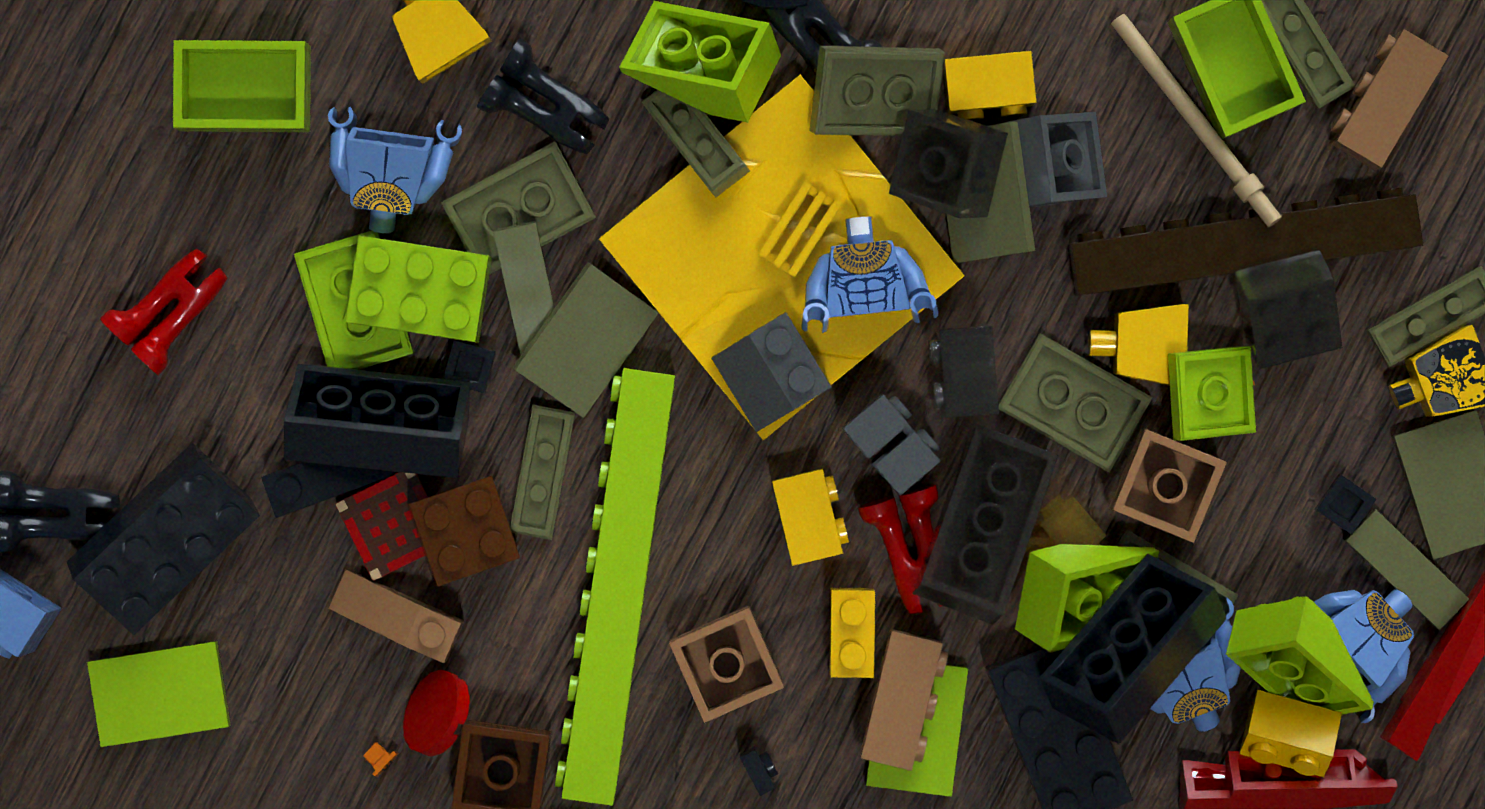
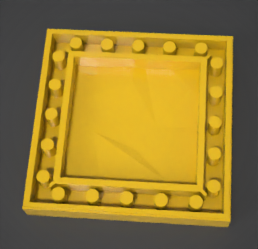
[599,74,965,440]

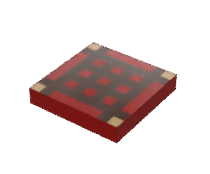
[335,472,429,581]

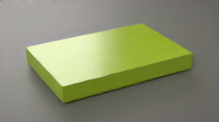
[294,231,415,370]
[87,641,231,747]
[866,656,968,797]

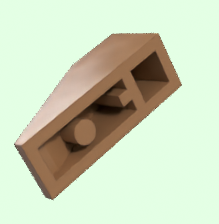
[329,569,465,663]

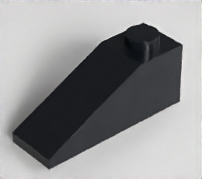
[261,462,399,518]

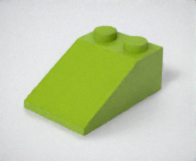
[619,1,781,123]
[1015,544,1159,652]
[1226,596,1374,714]

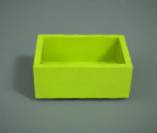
[1167,0,1306,139]
[173,40,311,132]
[345,236,492,343]

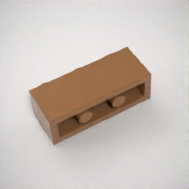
[1330,29,1448,170]
[860,629,948,771]

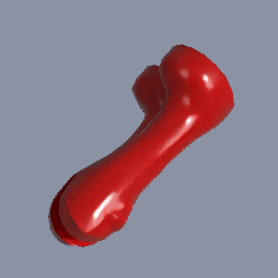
[100,248,228,376]
[858,484,951,614]

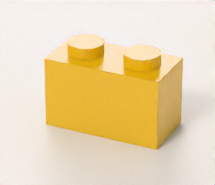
[943,51,1036,121]
[772,468,849,566]
[829,588,875,678]
[1239,689,1342,777]

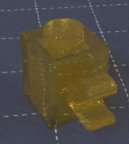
[1020,494,1107,553]

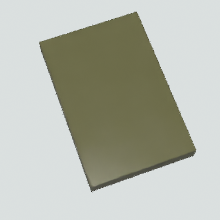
[809,46,945,136]
[936,122,1035,263]
[441,142,596,275]
[512,262,659,418]
[997,333,1152,473]
[1392,410,1485,560]

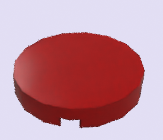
[403,669,470,757]

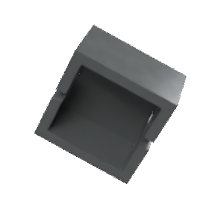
[841,394,940,496]

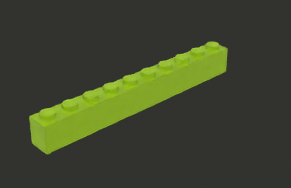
[555,368,676,806]

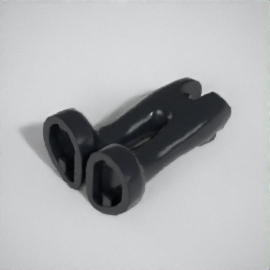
[762,0,882,75]
[477,38,609,154]
[0,470,120,552]

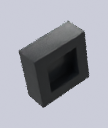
[443,340,496,393]
[1314,474,1377,535]
[740,746,779,796]

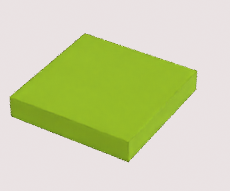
[1168,346,1256,441]

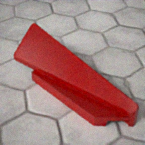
[1380,571,1485,761]
[1179,749,1398,809]

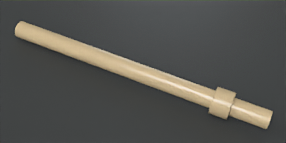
[1111,14,1282,228]

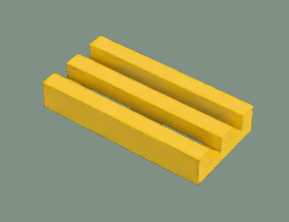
[758,181,842,278]

